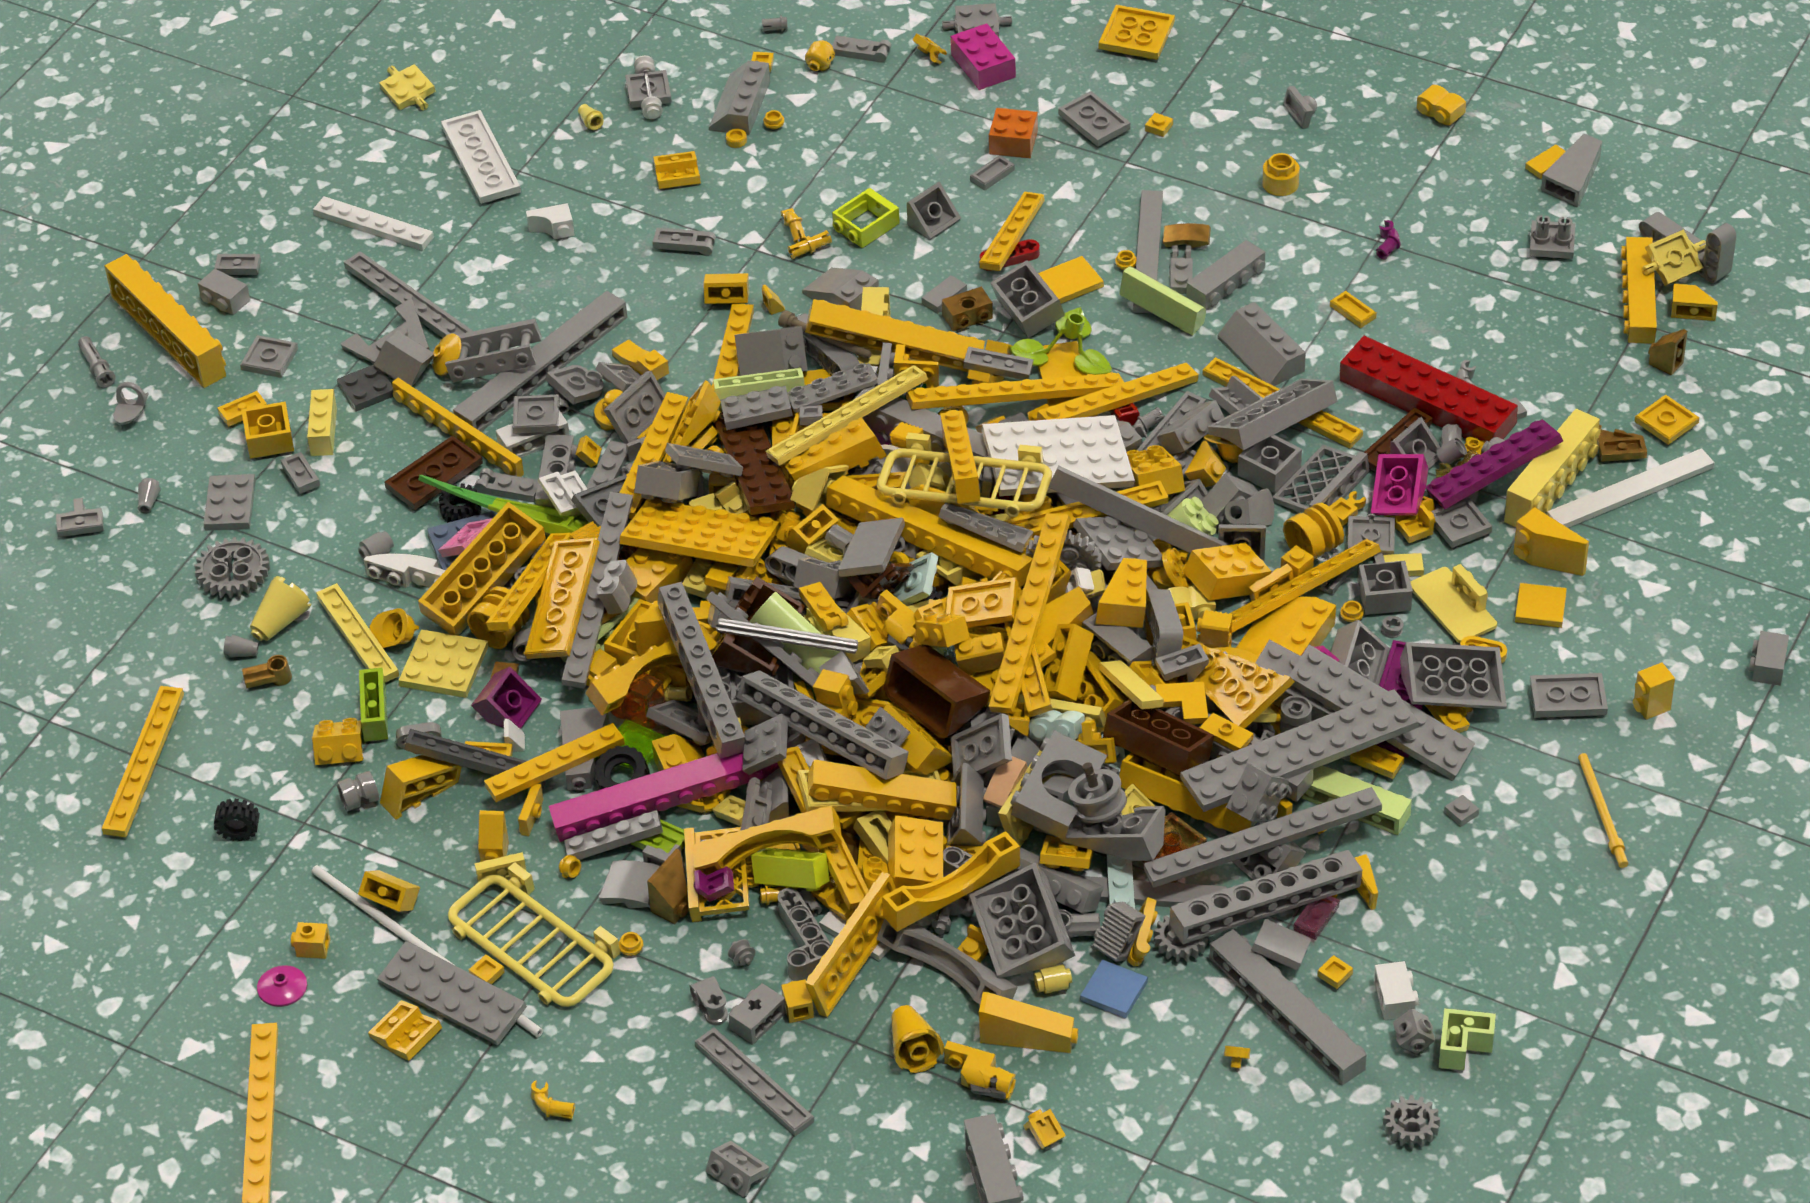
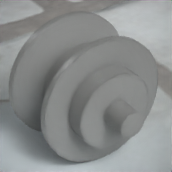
[728,939,756,966]

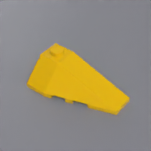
[662,380,721,463]

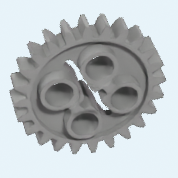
[1025,530,1102,572]
[194,537,270,598]

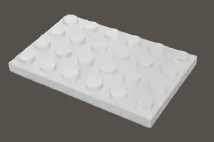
[981,415,1135,496]

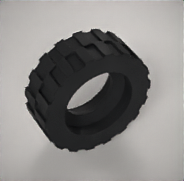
[594,745,650,790]

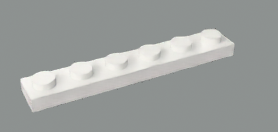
[313,196,434,251]

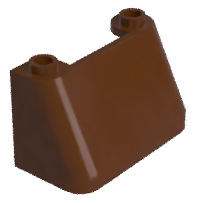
[711,576,805,677]

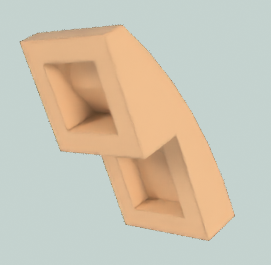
[983,756,1028,808]

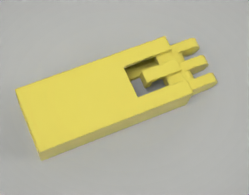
[853,811,892,868]

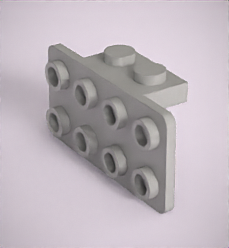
[787,363,879,412]

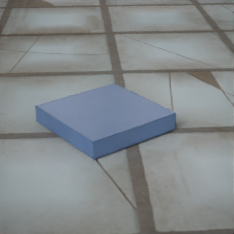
[1080,960,1148,1018]

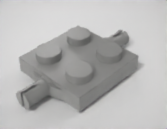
[942,3,1012,37]

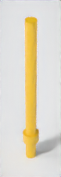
[1578,753,1628,868]

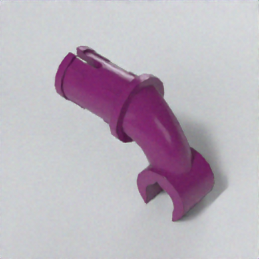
[1376,220,1401,260]

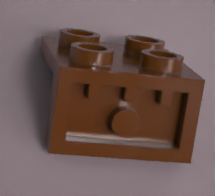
[846,563,915,599]

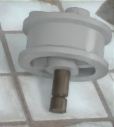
[1068,762,1127,823]

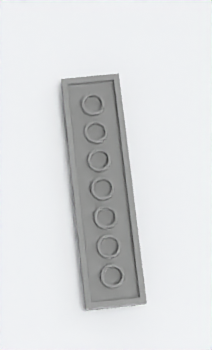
[1289,645,1475,781]

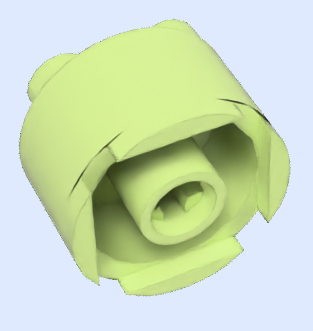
[1167,497,1219,536]

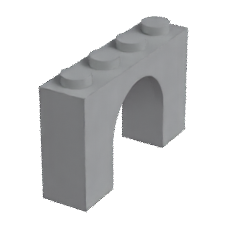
[1010,730,1107,840]

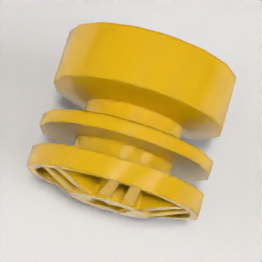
[1283,503,1344,560]
[467,586,530,649]

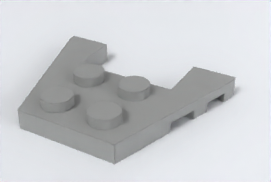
[341,298,430,364]

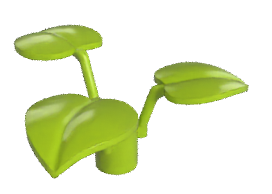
[1010,307,1112,375]

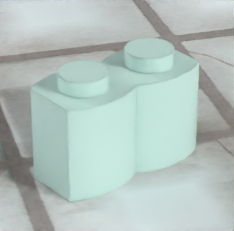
[1029,710,1085,741]

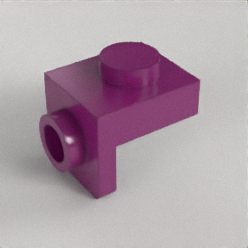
[694,866,734,902]

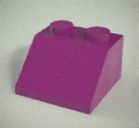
[471,667,542,729]

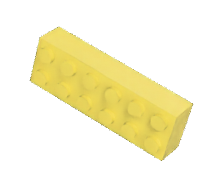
[1504,409,1601,527]

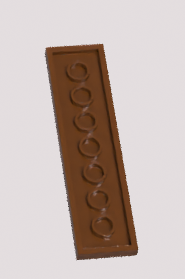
[712,412,795,515]

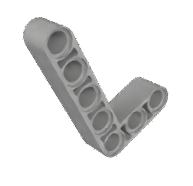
[1639,212,1736,283]

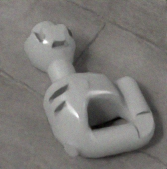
[932,892,974,934]

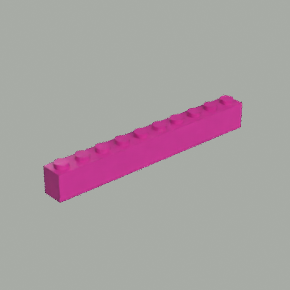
[548,748,779,842]

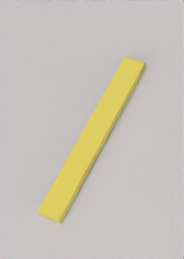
[766,365,928,466]

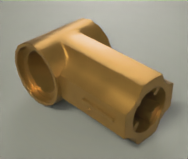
[242,655,292,688]

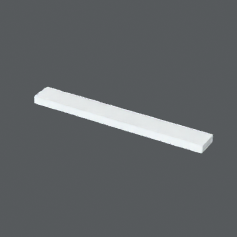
[1547,448,1715,528]

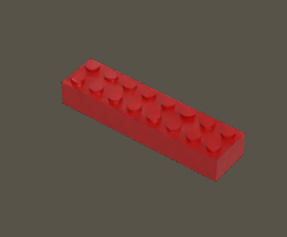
[1340,335,1518,442]

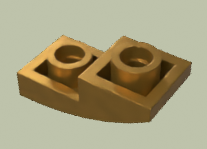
[1163,223,1211,248]

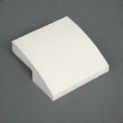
[538,471,587,516]

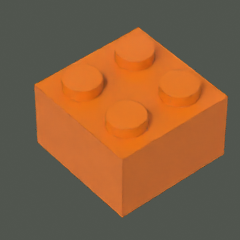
[989,108,1038,158]

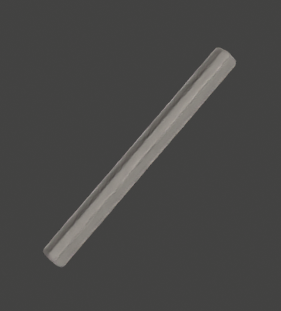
[716,618,858,654]

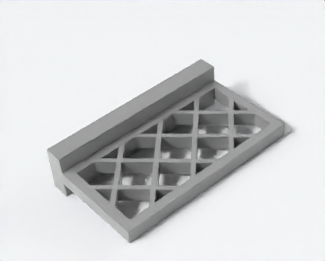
[1273,445,1370,513]

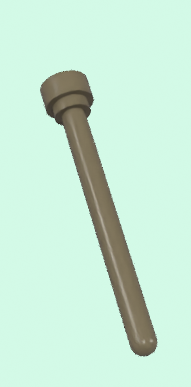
[778,310,871,358]

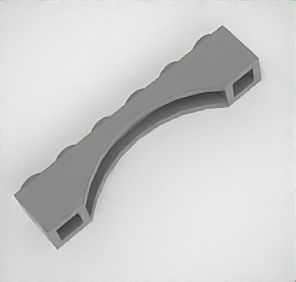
[877,919,1018,1004]

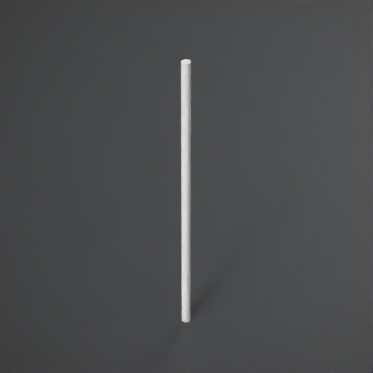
[311,865,543,1037]

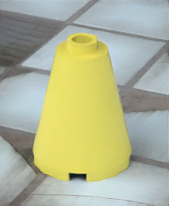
[250,576,311,641]

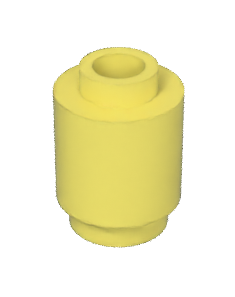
[1034,964,1072,994]

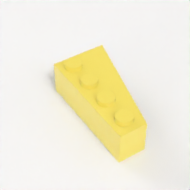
[856,287,891,374]

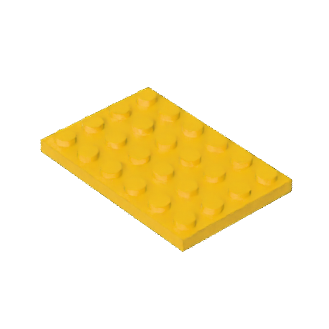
[619,498,780,567]

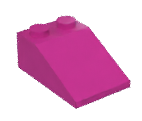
[1371,454,1429,515]

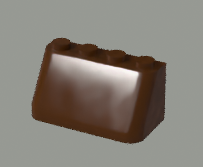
[884,644,990,738]

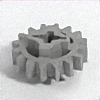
[1154,916,1208,962]
[1383,1095,1440,1148]

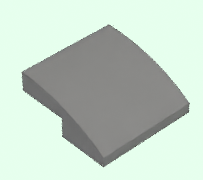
[599,860,660,909]

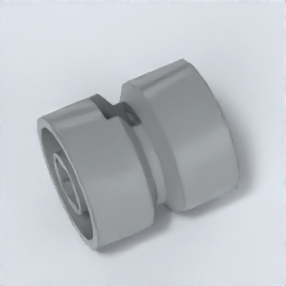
[1280,695,1312,733]
[337,771,379,811]

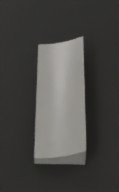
[1207,378,1338,450]

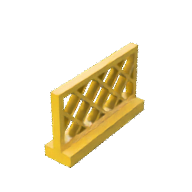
[684,827,750,922]

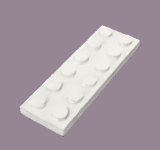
[441,110,521,204]

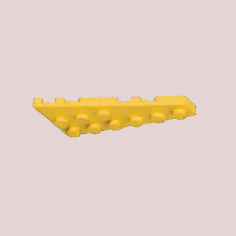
[1181,636,1295,729]

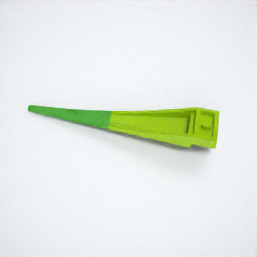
[418,475,589,534]

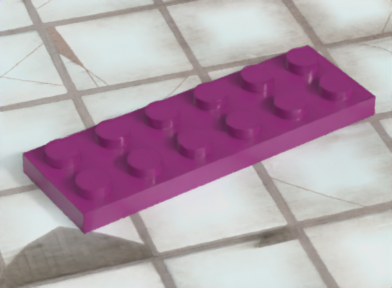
[1426,419,1563,509]

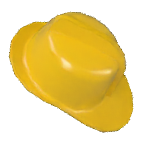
[1204,434,1244,463]
[369,608,419,648]

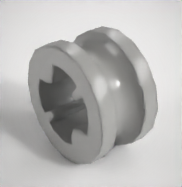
[1381,616,1404,638]

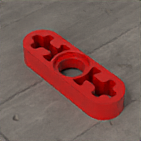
[980,239,1040,271]

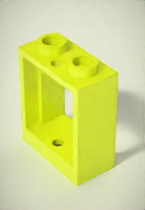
[832,188,900,248]

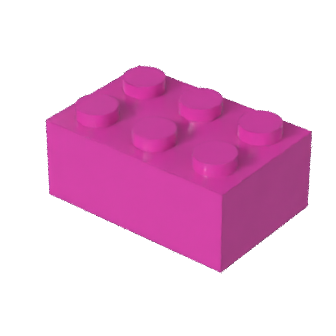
[950,23,1016,90]

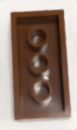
[1103,699,1214,776]

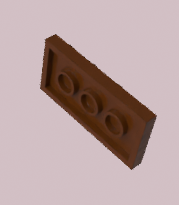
[384,435,483,510]

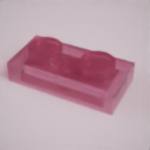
[1294,896,1340,940]

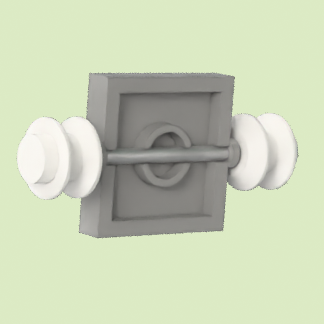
[625,56,672,119]

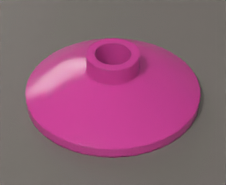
[257,965,307,1007]

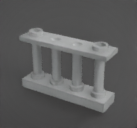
[445,319,542,382]

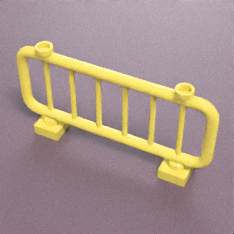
[877,432,1052,517]
[448,862,621,1007]

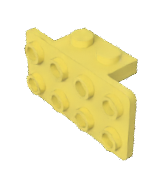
[1410,564,1497,643]

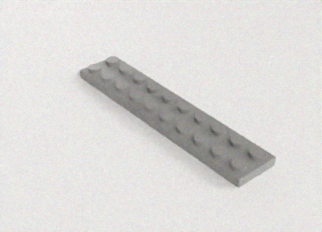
[1180,689,1419,812]

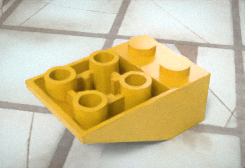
[1126,445,1185,495]

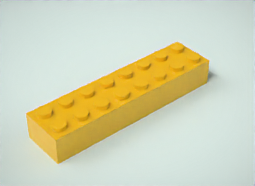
[104,254,226,388]

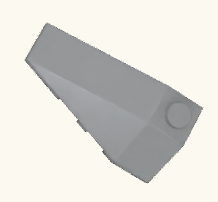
[1060,806,1165,861]

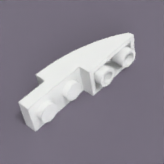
[364,554,445,588]

